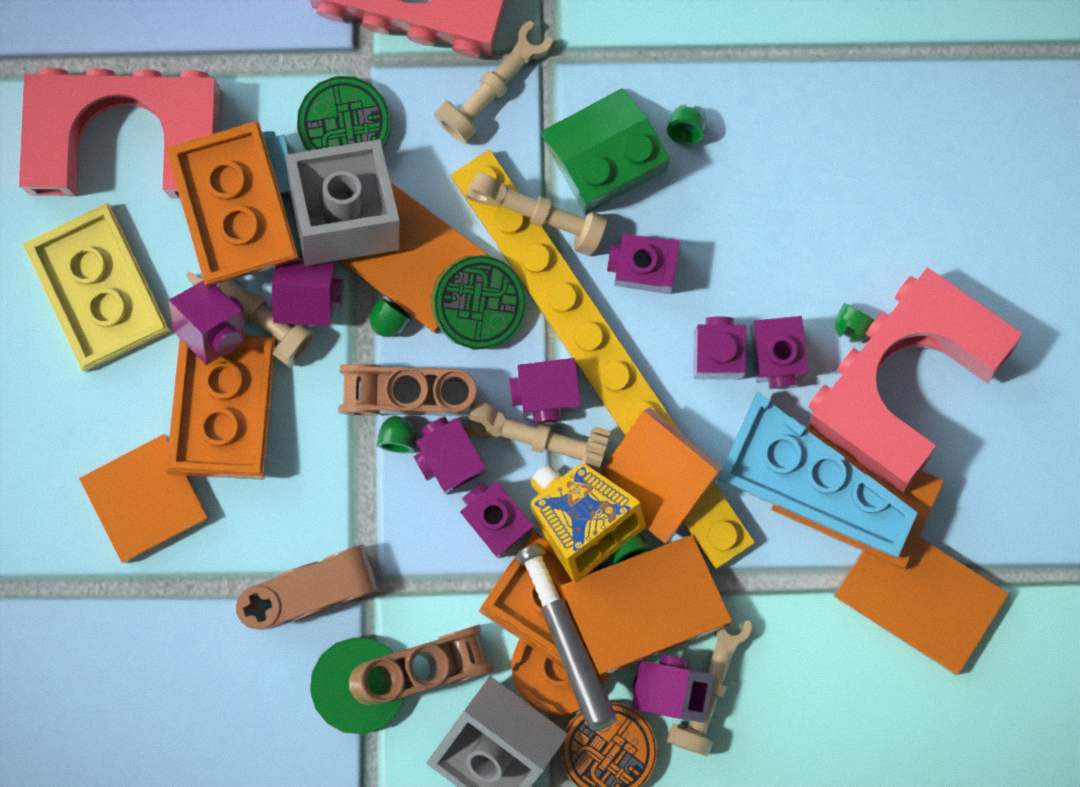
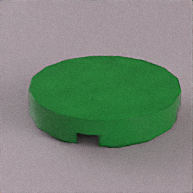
[310,637,406,734]

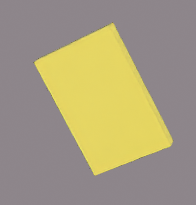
[22,203,171,372]

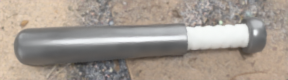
[516,543,616,731]

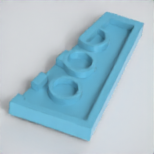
[718,391,917,559]

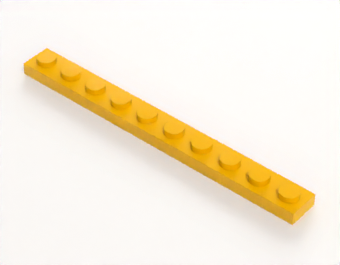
[450,149,755,570]

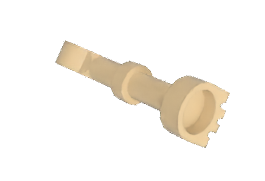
[434,20,553,144]
[466,172,607,256]
[186,271,315,368]
[466,401,611,472]
[666,620,752,757]

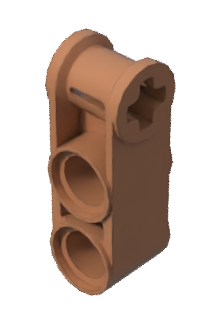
[338,364,478,416]
[236,544,380,630]
[349,624,494,705]

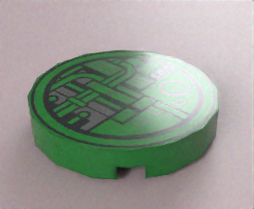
[297,76,391,151]
[431,255,526,350]

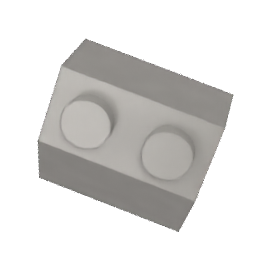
[285,139,400,266]
[426,676,568,787]

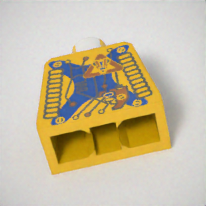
[530,464,646,583]

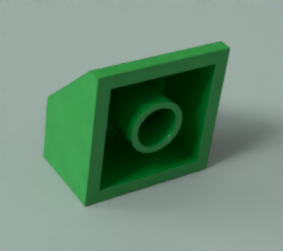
[540,88,670,214]

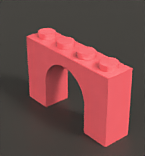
[309,0,507,58]
[19,67,221,199]
[808,267,1023,495]

